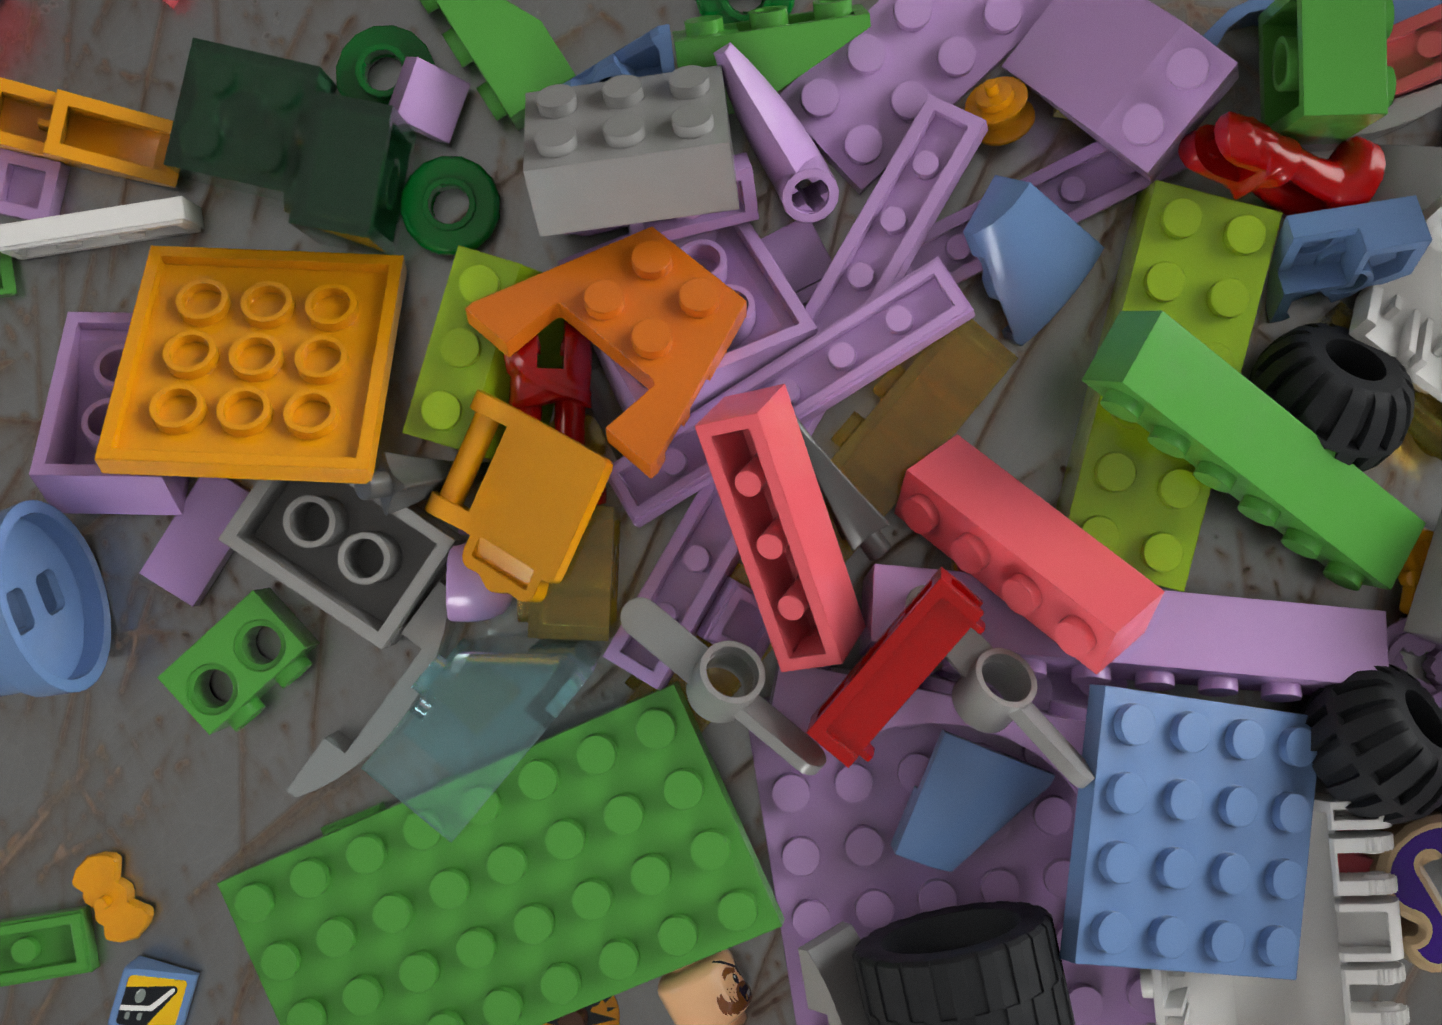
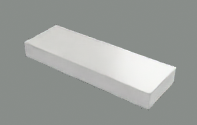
[0,196,204,260]

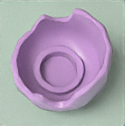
[446,529,513,622]

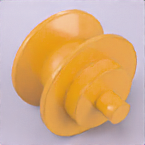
[965,76,1035,146]

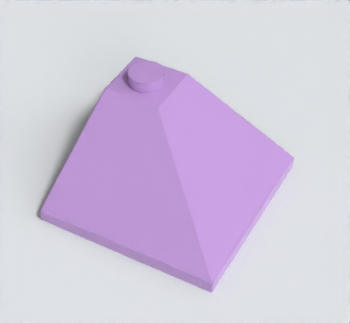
[558,222,817,414]

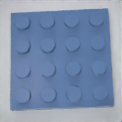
[1059,684,1317,980]

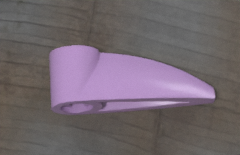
[713,42,839,223]

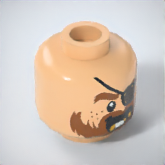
[657,949,752,1025]

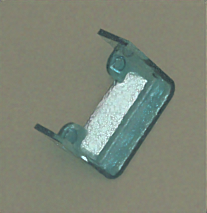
[361,636,601,843]

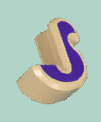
[1363,809,1442,973]

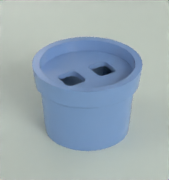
[0,500,111,697]

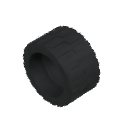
[852,901,1075,1025]

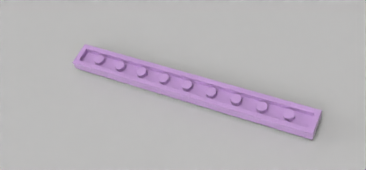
[602,94,988,690]

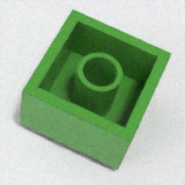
[1258,0,1396,145]

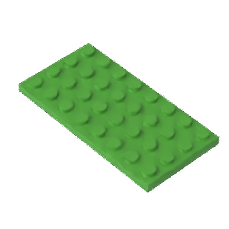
[217,680,785,1025]

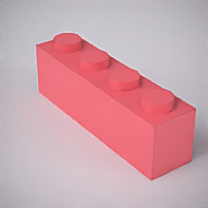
[695,384,866,672]
[894,434,1165,675]

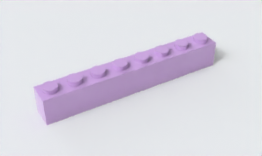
[859,564,1389,702]

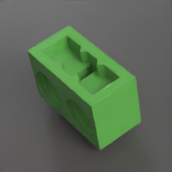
[157,588,320,735]

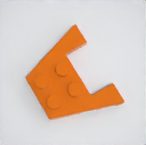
[465,226,747,479]

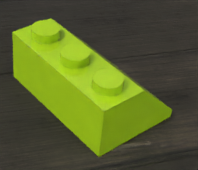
[402,245,564,460]

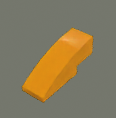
[0,77,190,189]

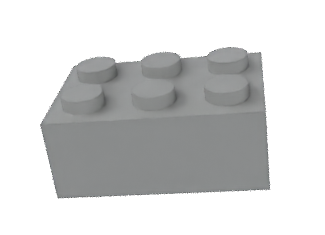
[523,65,740,237]
[218,480,467,650]

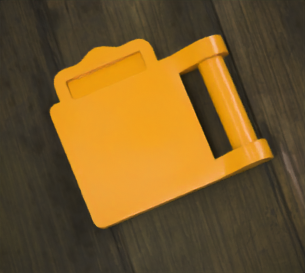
[424,389,613,603]

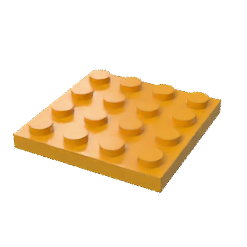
[94,245,407,484]

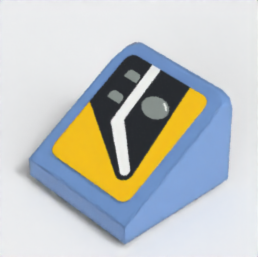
[107,955,200,1025]

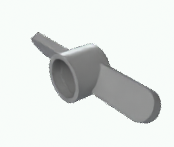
[905,585,1095,789]
[620,597,826,775]

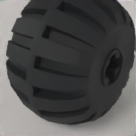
[1249,323,1415,472]
[1302,664,1442,824]

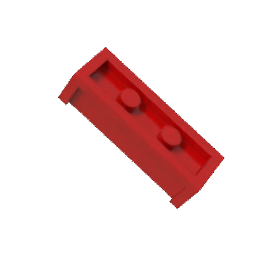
[806,566,985,768]

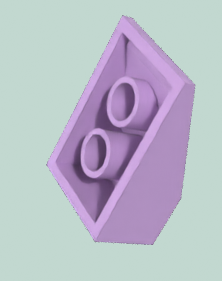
[1002,0,1239,183]
[29,312,190,515]

